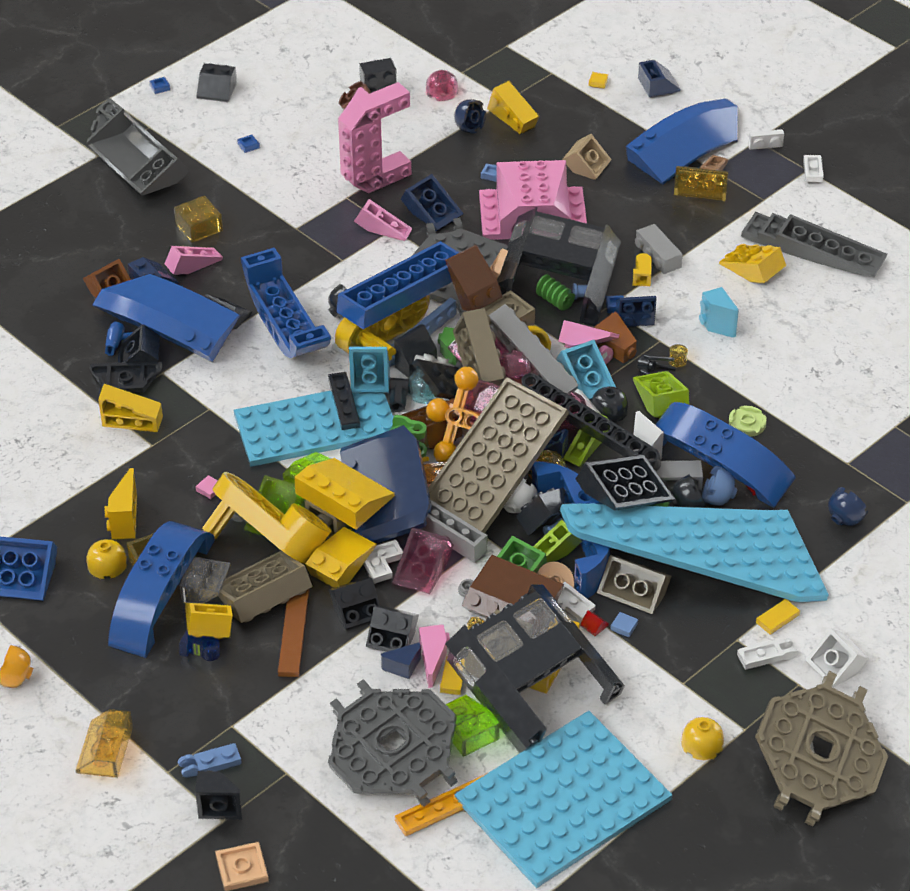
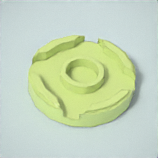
[729,406,766,437]

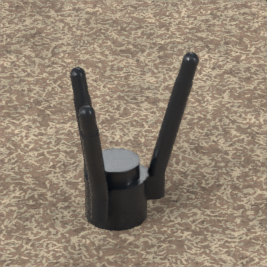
[637,354,676,375]

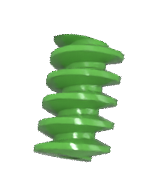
[536,274,575,311]

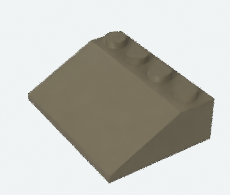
[453,308,506,399]
[212,551,312,623]

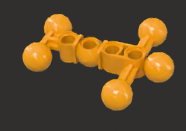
[426,366,480,465]

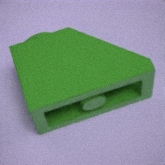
[437,327,460,366]

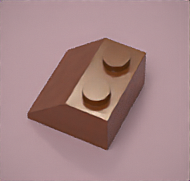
[83,259,131,298]

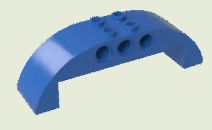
[241,247,331,358]
[656,402,796,508]
[531,461,611,599]
[108,521,215,658]

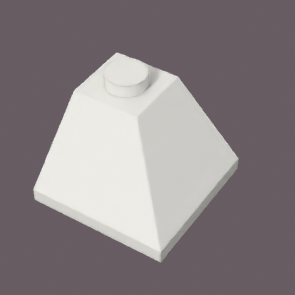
[633,411,664,461]

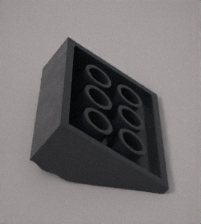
[575,455,674,510]

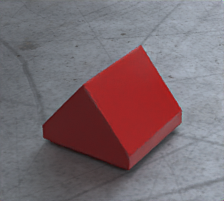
[580,610,609,636]

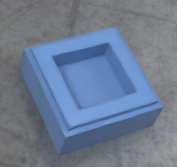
[481,164,497,182]
[611,612,638,637]

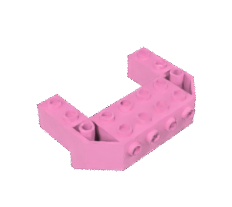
[338,82,412,193]

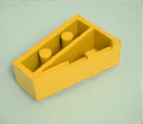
[487,81,539,134]
[98,384,163,432]

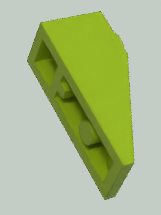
[563,412,608,467]
[533,520,582,563]

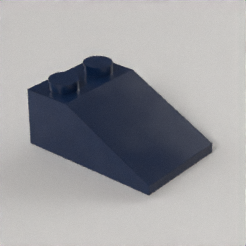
[401,174,463,231]

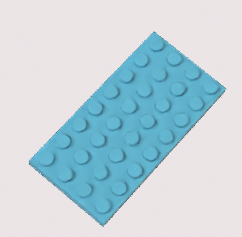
[234,391,393,467]

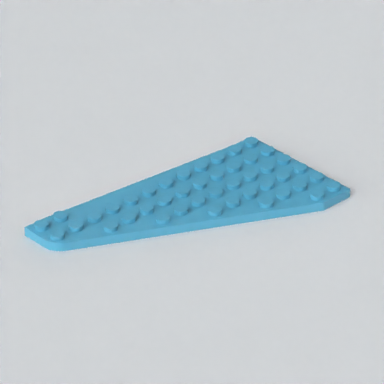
[560,503,829,602]

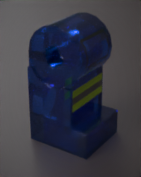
[179,629,220,661]

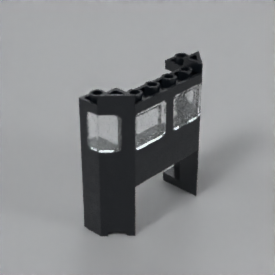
[497,207,621,326]
[445,584,625,753]

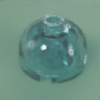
[408,369,439,404]

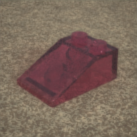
[392,528,454,594]

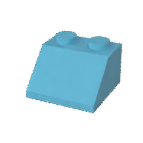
[699,287,739,338]

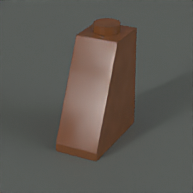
[594,312,637,363]

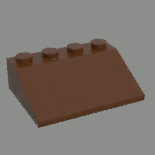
[461,555,564,639]

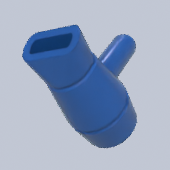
[105,322,133,356]

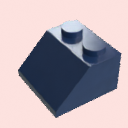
[128,257,179,285]

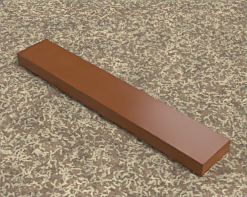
[278,588,310,677]

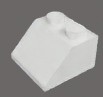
[805,628,869,687]

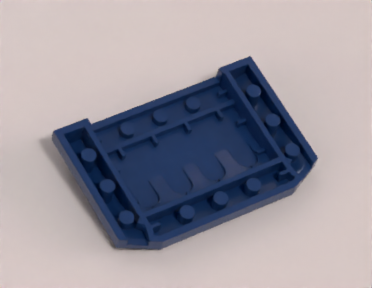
[340,425,432,544]

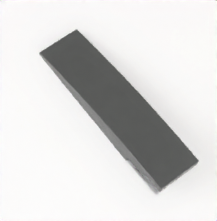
[741,211,888,277]

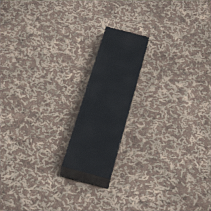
[328,372,360,430]

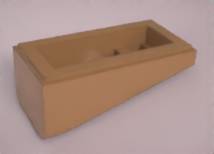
[699,155,728,182]

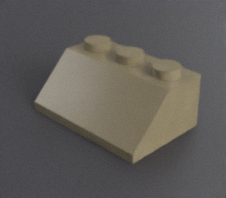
[597,555,671,614]

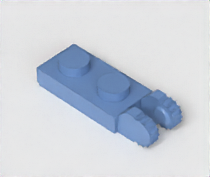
[178,743,241,778]

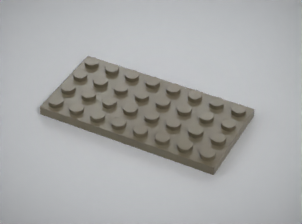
[428,377,569,533]

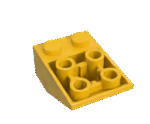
[719,244,786,283]
[185,603,232,638]

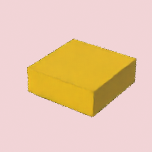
[588,72,608,89]

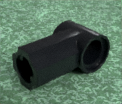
[389,377,409,413]

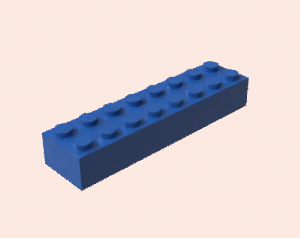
[337,241,459,329]

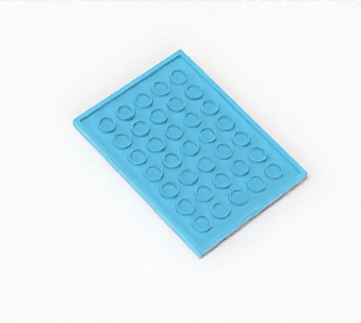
[454,710,672,888]

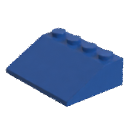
[0,536,58,601]

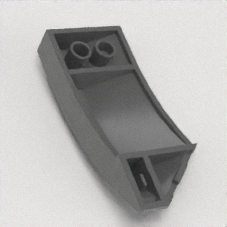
[87,97,189,196]

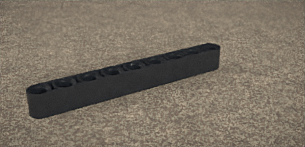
[521,373,661,471]

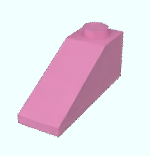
[354,199,412,241]
[165,246,223,275]
[558,320,619,348]
[419,625,450,688]

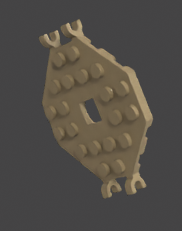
[755,670,888,826]

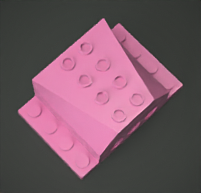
[479,160,587,240]

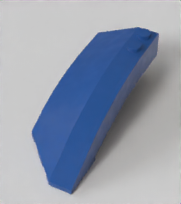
[626,98,738,184]
[93,274,240,363]

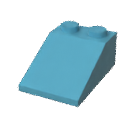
[556,340,616,400]
[349,347,390,392]

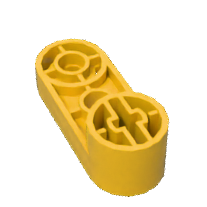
[335,295,430,361]
[202,472,331,564]

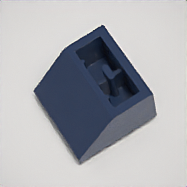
[638,60,680,97]
[616,296,657,327]

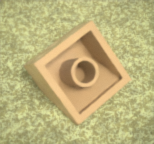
[562,134,612,180]

